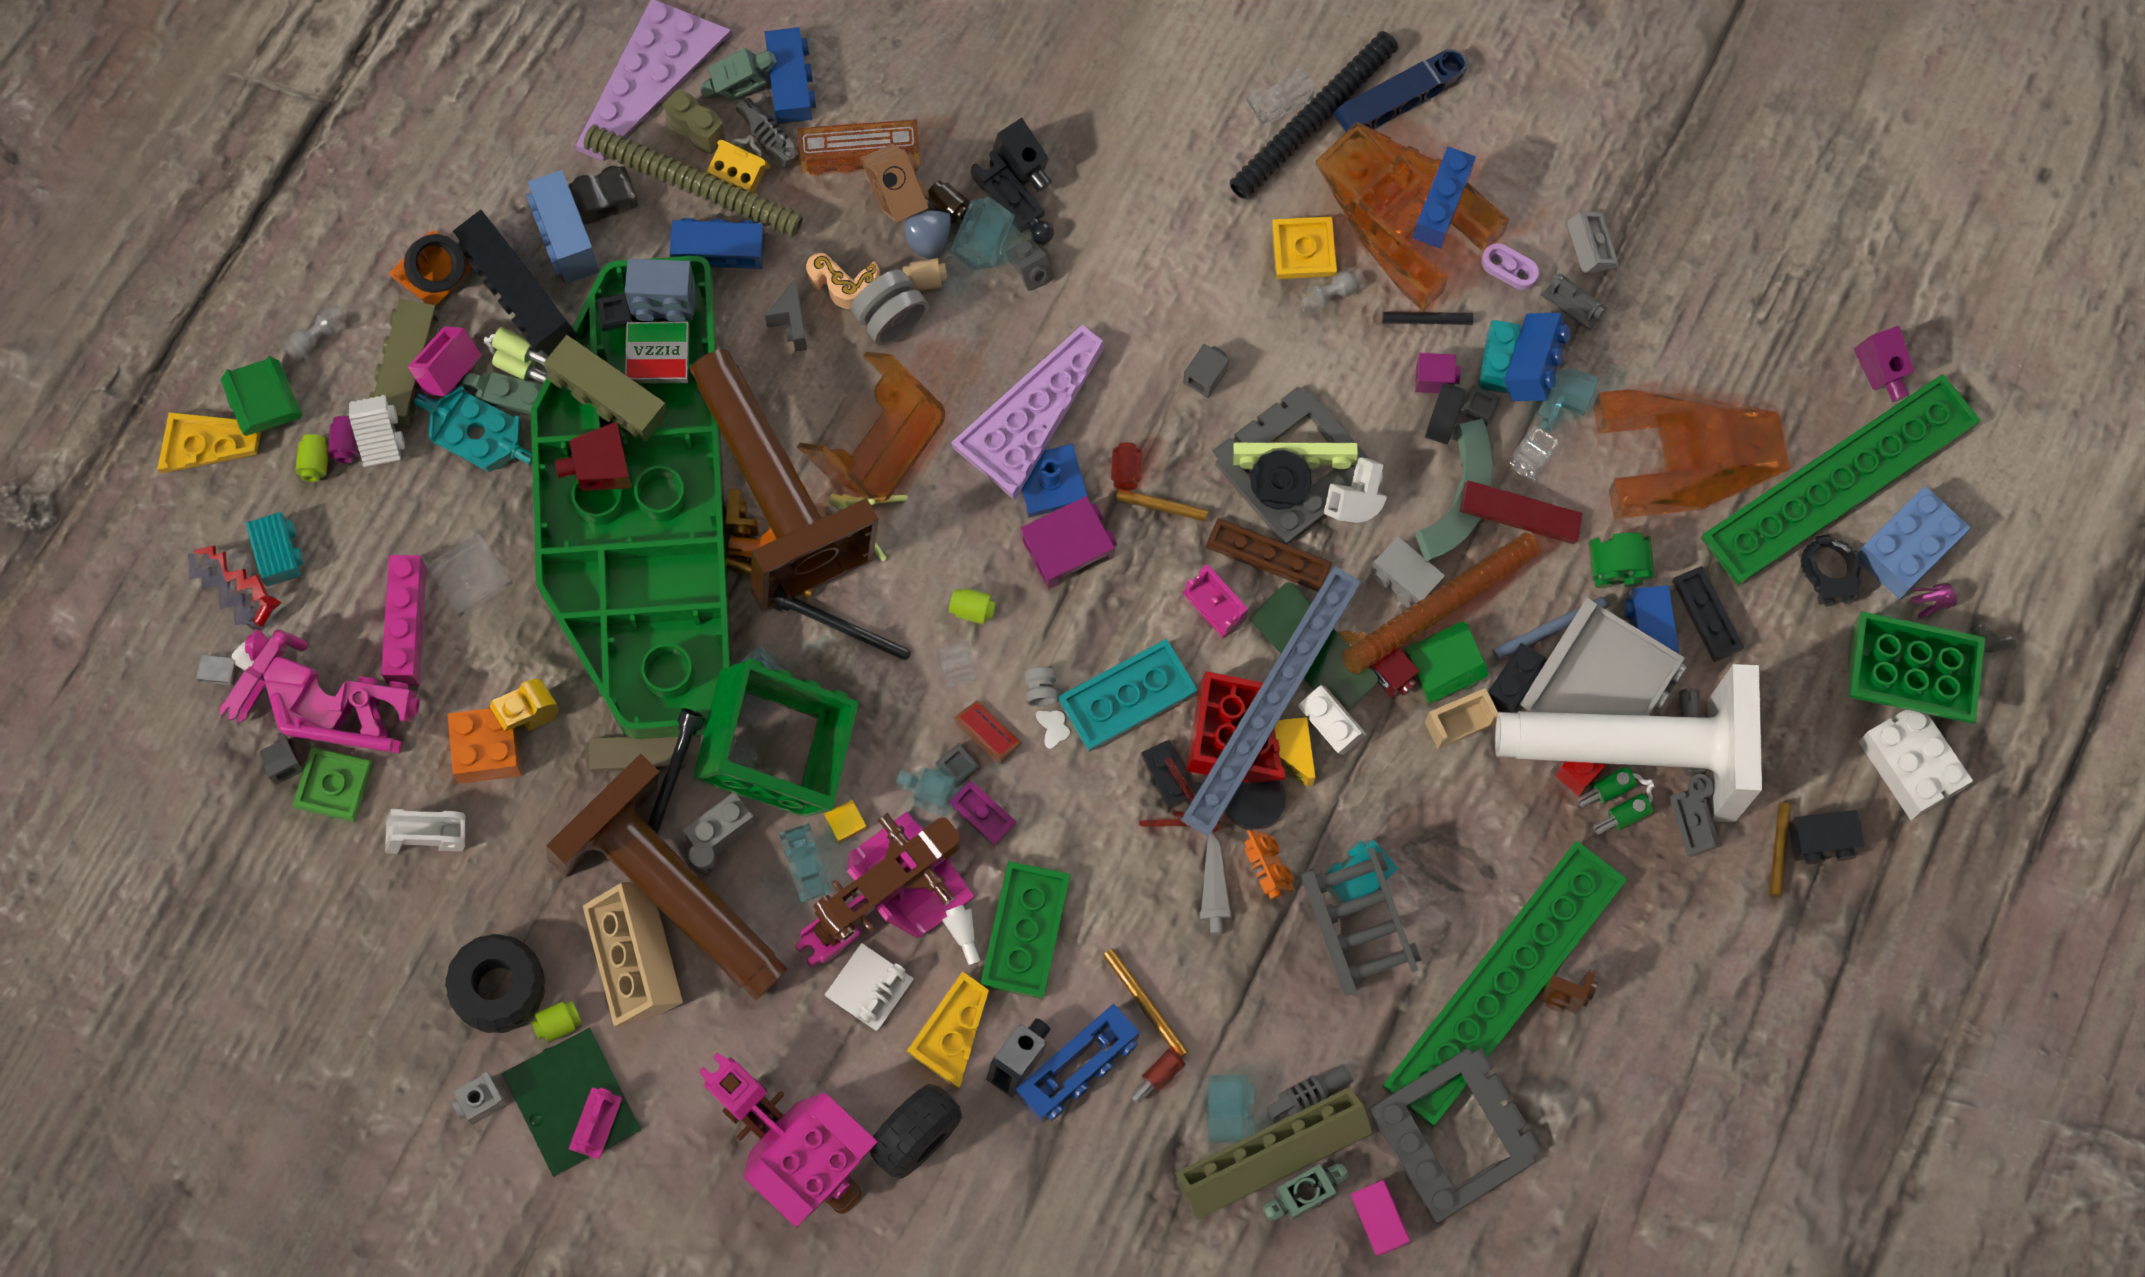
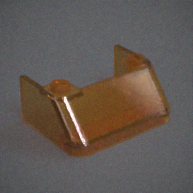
[797,352,945,502]

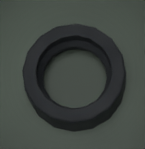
[404,234,465,293]
[1425,383,1466,445]

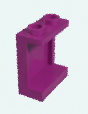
[1020,496,1117,590]

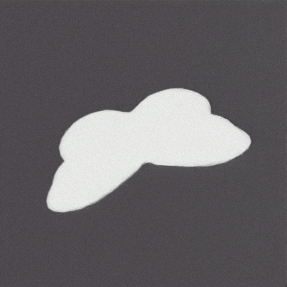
[1036,710,1070,749]

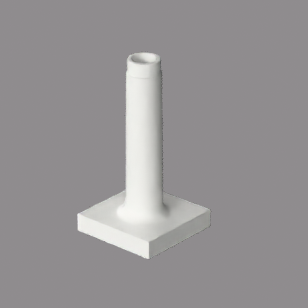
[1495,664,1762,822]

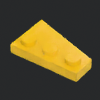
[157,412,261,474]
[906,971,989,1089]

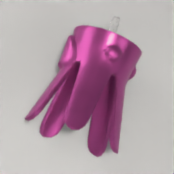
[1910,583,1959,619]

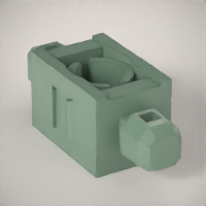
[700,48,776,101]
[1262,1164,1349,1221]

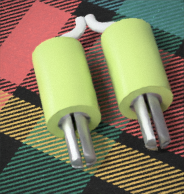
[484,327,548,383]

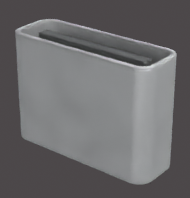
[196,655,236,685]

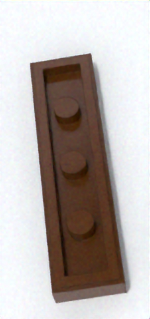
[1206,518,1332,592]

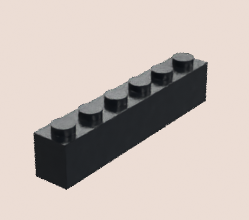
[453,209,579,357]

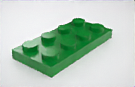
[981,861,1070,1000]

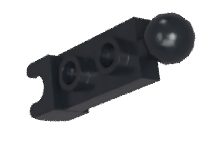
[970,151,1054,244]

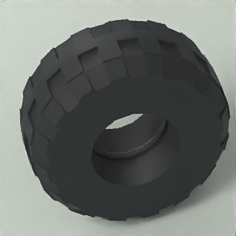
[445,934,546,1033]
[870,1084,962,1179]

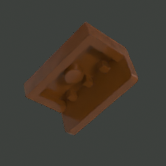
[1539,969,1598,1013]

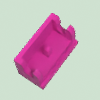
[1182,564,1248,638]
[1350,1180,1412,1256]

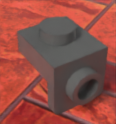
[1006,239,1054,291]

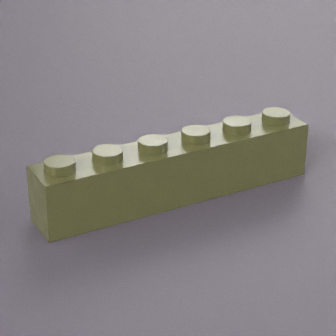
[1175,1087,1372,1220]

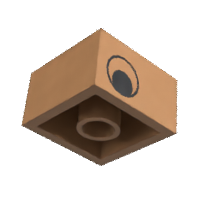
[860,144,929,223]

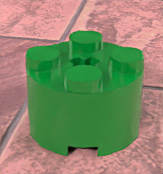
[1588,533,1654,588]

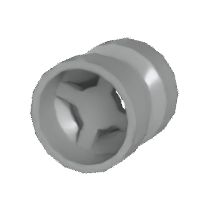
[1024,667,1057,707]

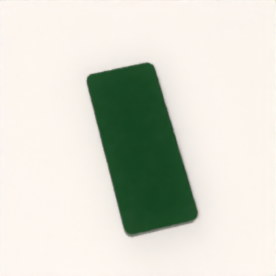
[1251,582,1379,712]

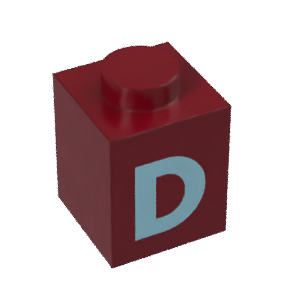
[1369,643,1419,699]

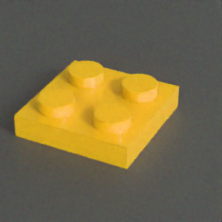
[1272,217,1337,279]

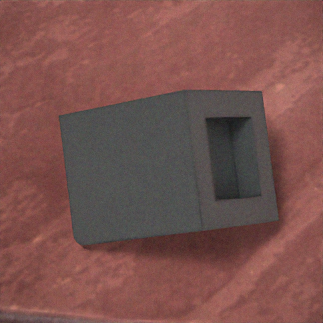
[260,732,304,785]

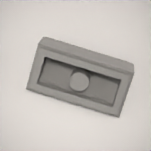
[1567,211,1619,274]

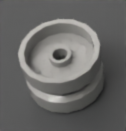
[850,269,929,346]

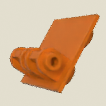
[389,230,473,307]
[1244,829,1295,900]

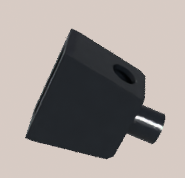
[992,117,1052,192]
[986,1018,1051,1098]

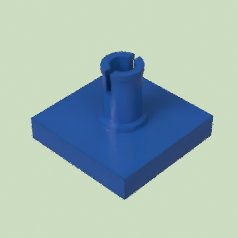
[1021,444,1088,518]

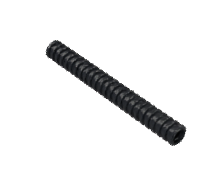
[1229,31,1399,200]

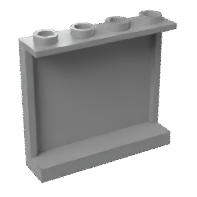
[1519,598,1687,765]

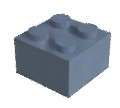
[625,259,696,322]

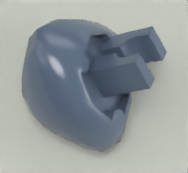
[904,211,951,259]

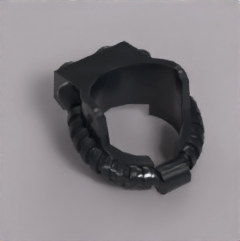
[1800,535,1861,607]

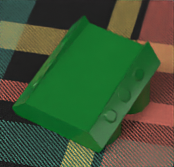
[220,355,302,436]
[1404,621,1488,704]

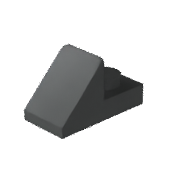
[765,283,807,352]

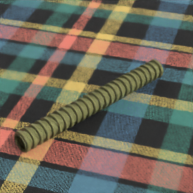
[583,124,803,238]

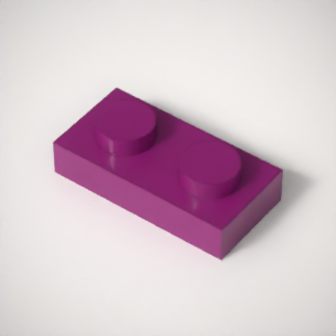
[948,780,1017,847]

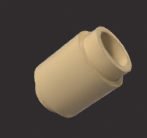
[903,258,948,291]

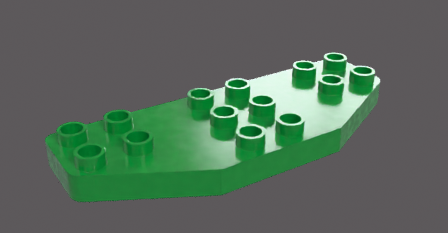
[531,256,732,739]

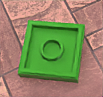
[292,746,374,823]

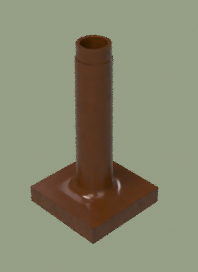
[690,349,879,612]
[546,754,788,1001]

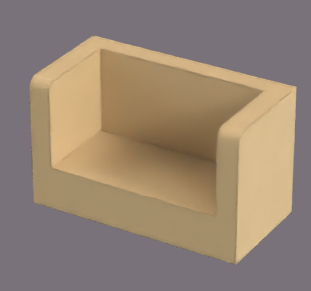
[1425,688,1498,750]

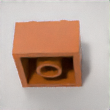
[447,708,522,784]

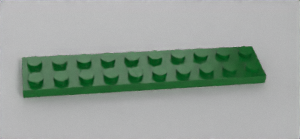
[1701,374,1981,586]
[1382,840,1628,1127]

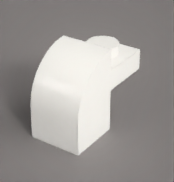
[1324,457,1387,523]

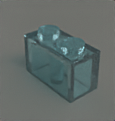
[950,197,1015,270]

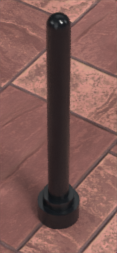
[771,585,911,660]
[648,708,706,834]

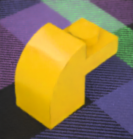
[490,679,559,732]

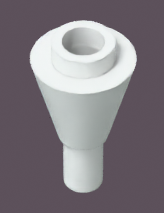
[942,905,980,965]

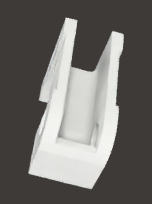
[385,809,465,854]

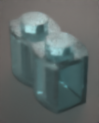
[1207,1075,1255,1144]

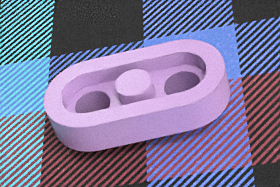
[1481,243,1539,290]

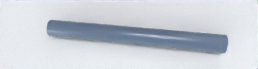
[1492,597,1607,660]

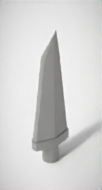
[1200,832,1232,936]

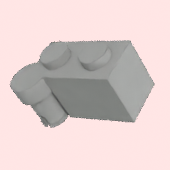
[683,793,756,874]

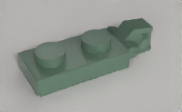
[462,372,542,416]

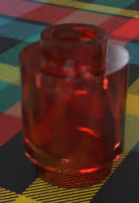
[1111,442,1143,490]

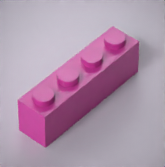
[381,555,427,686]

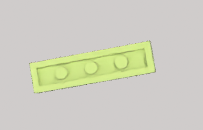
[1233,443,1358,469]

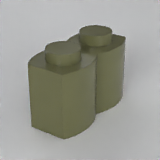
[664,89,725,154]

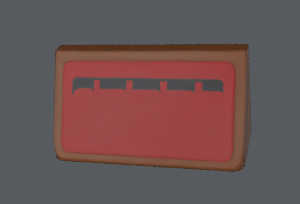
[955,700,1022,765]

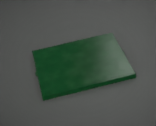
[502,1027,642,1177]

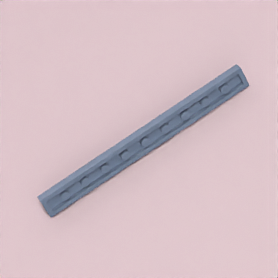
[1181,566,1361,837]

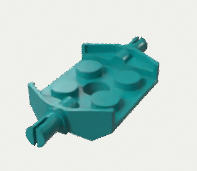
[414,386,532,472]

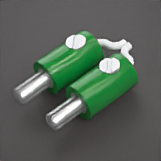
[1577,766,1655,835]

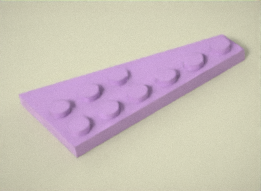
[575,0,732,161]
[951,325,1105,500]

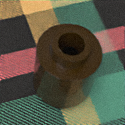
[927,180,970,224]

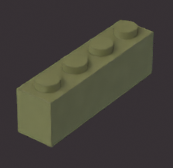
[368,299,440,428]
[544,335,668,442]

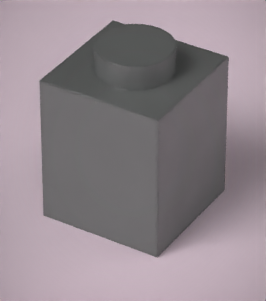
[1183,344,1229,398]

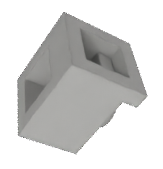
[451,1072,507,1124]

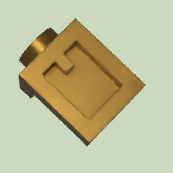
[726,489,759,538]

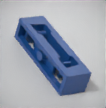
[1016,1003,1140,1123]

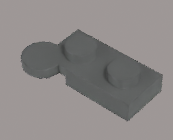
[1670,774,1721,857]

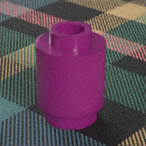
[328,416,359,464]

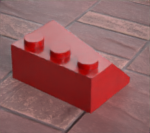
[1186,671,1286,783]

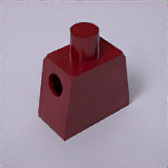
[555,422,632,491]

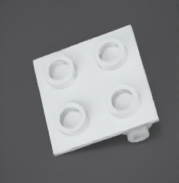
[824,943,914,1031]

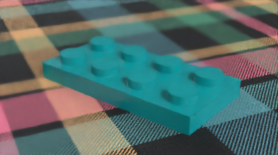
[1058,638,1198,753]

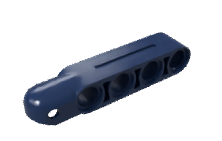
[1334,49,1467,140]

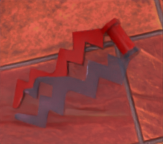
[188,545,281,631]

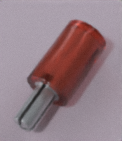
[1131,1048,1186,1103]

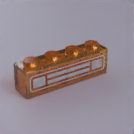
[798,119,920,175]

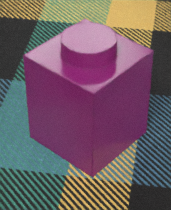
[1415,352,1461,394]

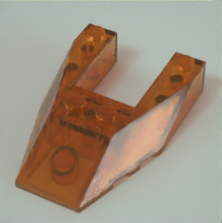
[1315,122,1509,312]
[1593,389,1790,519]

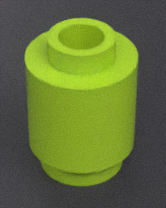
[295,434,328,482]
[949,588,996,625]
[531,1001,582,1043]

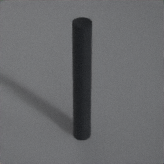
[1382,312,1473,325]

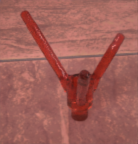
[1139,757,1220,833]

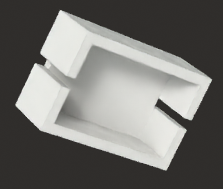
[1859,710,1973,821]

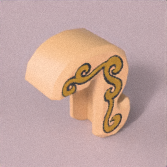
[806,253,880,309]

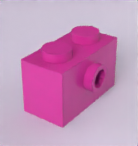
[407,327,482,396]

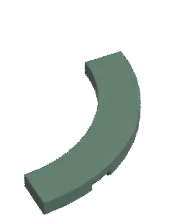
[1415,418,1492,562]

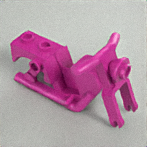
[219,629,420,754]

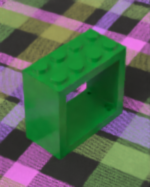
[692,659,859,818]

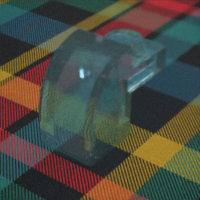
[1537,369,1599,432]
[778,823,832,903]

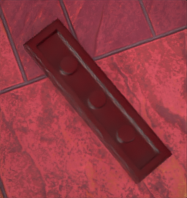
[1459,480,1582,544]

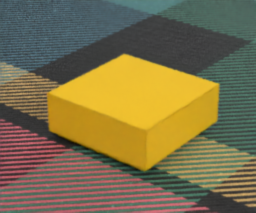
[824,800,867,843]

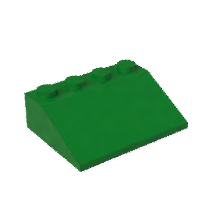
[1848,611,1985,724]

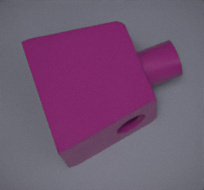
[1854,325,1914,402]

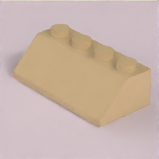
[583,882,683,1027]

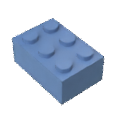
[526,170,599,284]
[1858,486,1971,600]

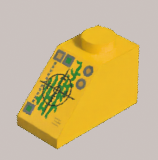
[1274,717,1315,787]

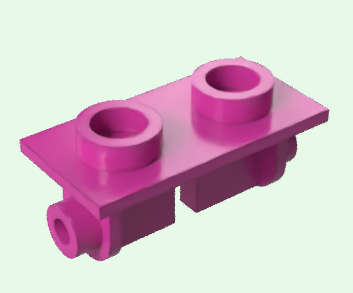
[569,1087,623,1160]

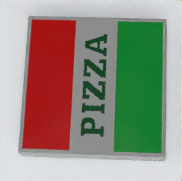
[625,322,689,383]

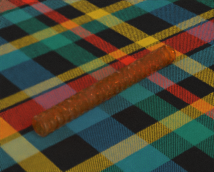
[1342,532,1540,675]

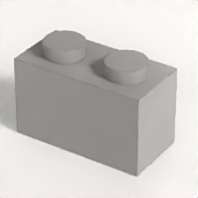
[1371,536,1445,611]

